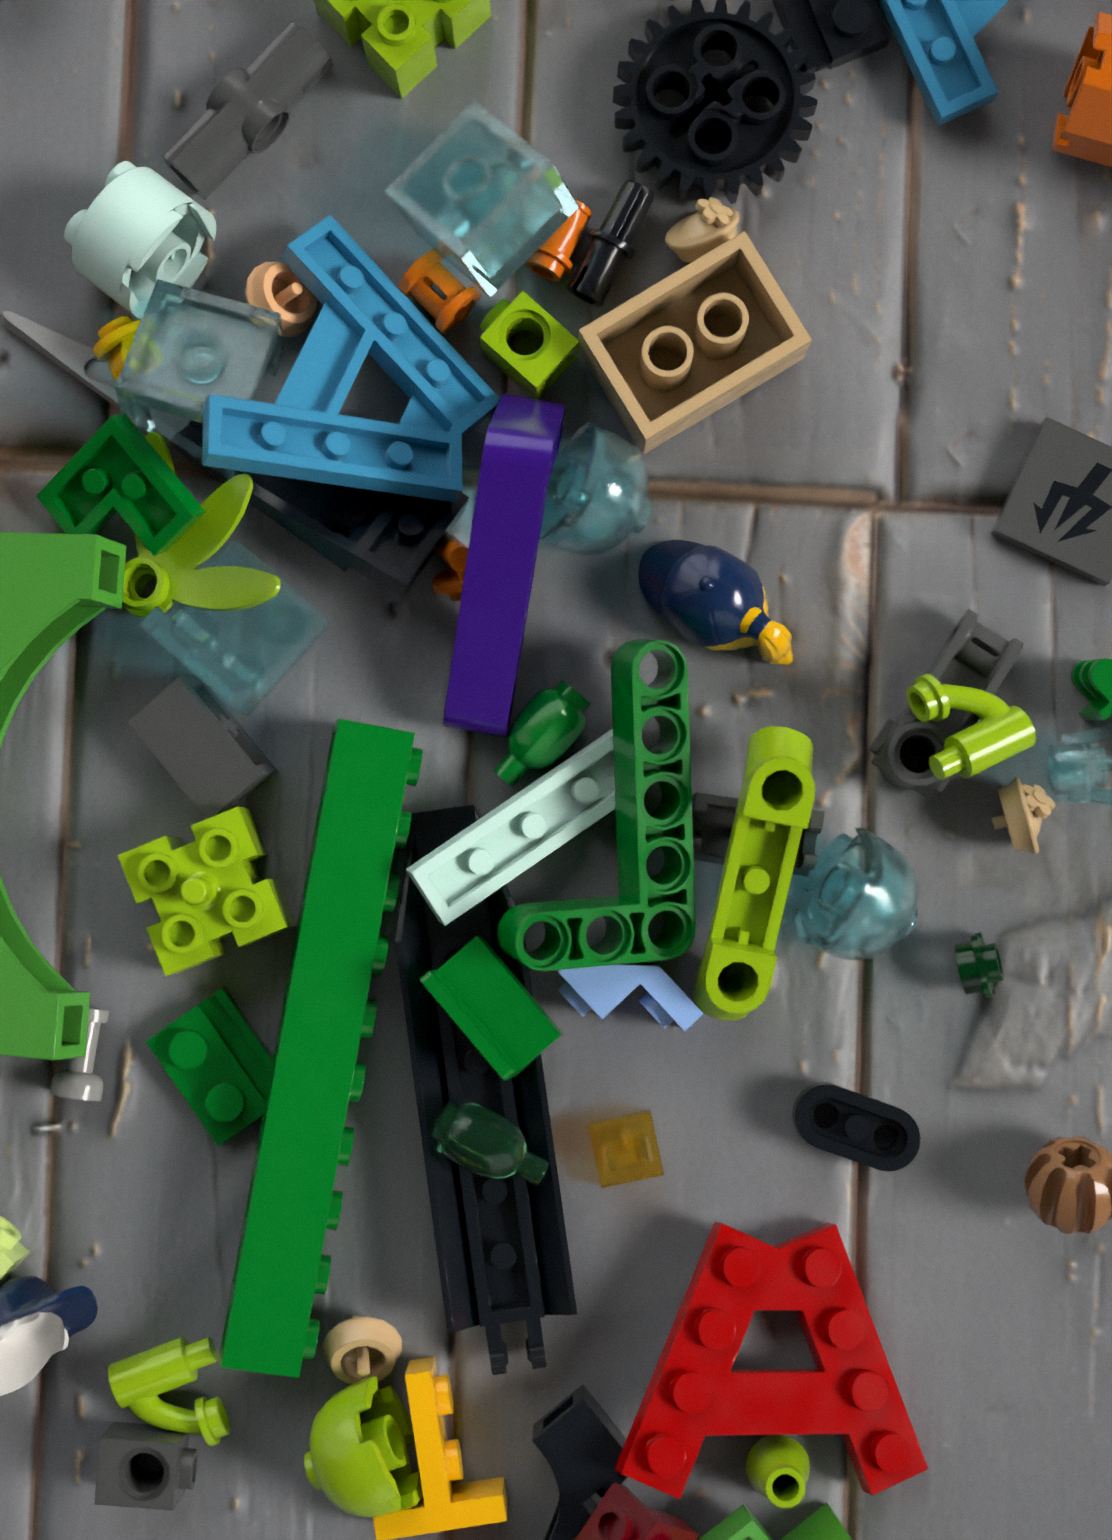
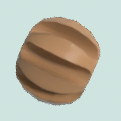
[1024,1136,1112,1235]

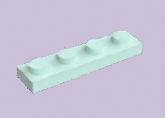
[405,728,615,926]

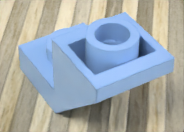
[557,963,704,1031]

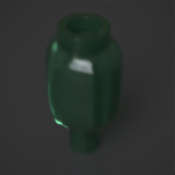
[430,1101,549,1186]

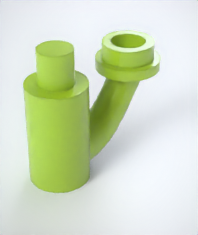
[906,674,1036,780]
[108,1336,231,1446]

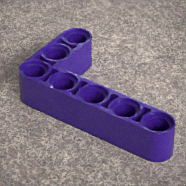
[443,393,566,737]

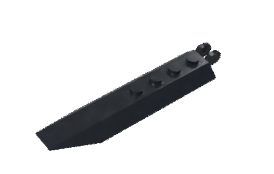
[395,805,577,1375]

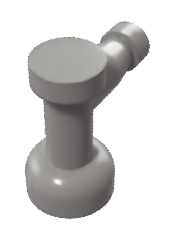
[50,1007,109,1101]

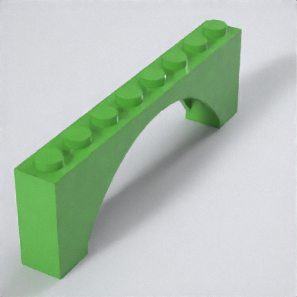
[0,532,127,1060]

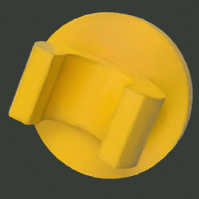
[93,315,164,385]

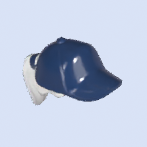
[0,1276,98,1396]

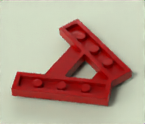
[615,1221,928,1499]

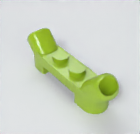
[692,726,815,1021]

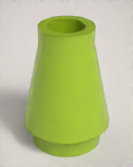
[746,1435,810,1508]

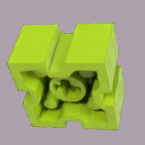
[314,0,491,99]
[117,806,296,976]

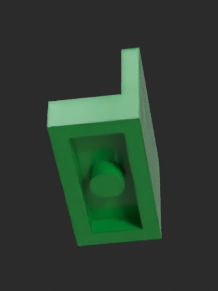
[420,936,564,1081]

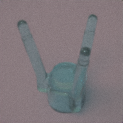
[1048,722,1112,805]

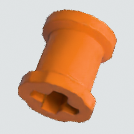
[397,249,481,334]

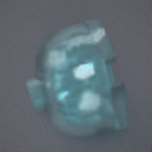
[540,422,653,556]
[795,828,918,960]

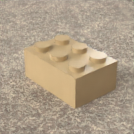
[578,231,812,455]

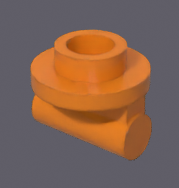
[431,534,468,601]

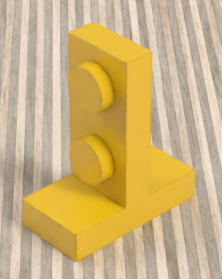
[373,1356,508,1540]

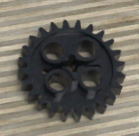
[613,0,818,204]

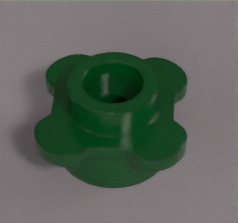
[955,932,1004,998]

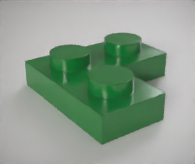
[36,412,206,556]

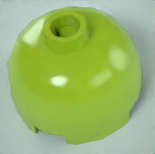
[304,1376,423,1518]

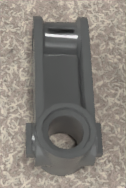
[868,609,1024,797]

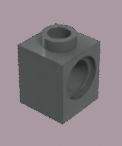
[94,1422,198,1510]

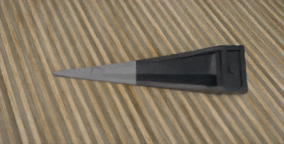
[2,311,469,599]

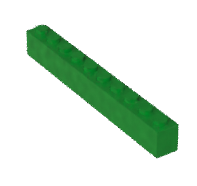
[219,719,423,1378]

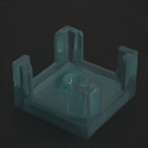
[115,279,284,432]

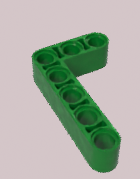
[497,639,696,971]

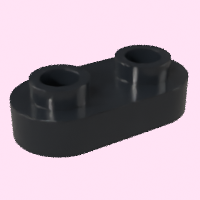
[792,1082,920,1171]

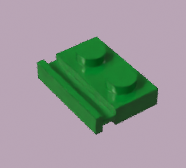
[145,987,273,1146]

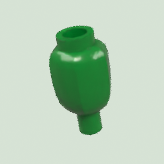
[494,680,591,787]

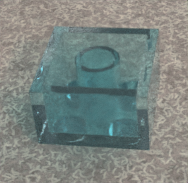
[384,100,580,297]

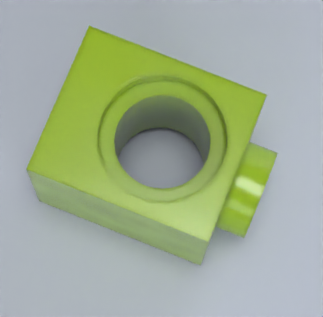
[480,290,579,400]

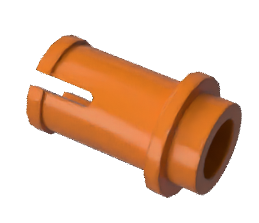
[525,195,593,282]

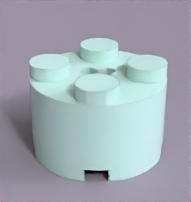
[64,161,217,319]

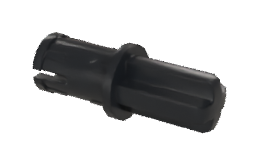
[566,180,654,307]

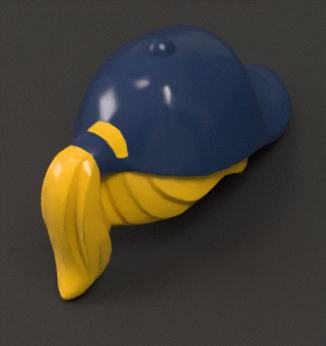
[638,540,793,665]

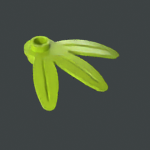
[122,431,281,619]

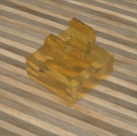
[588,1109,664,1188]

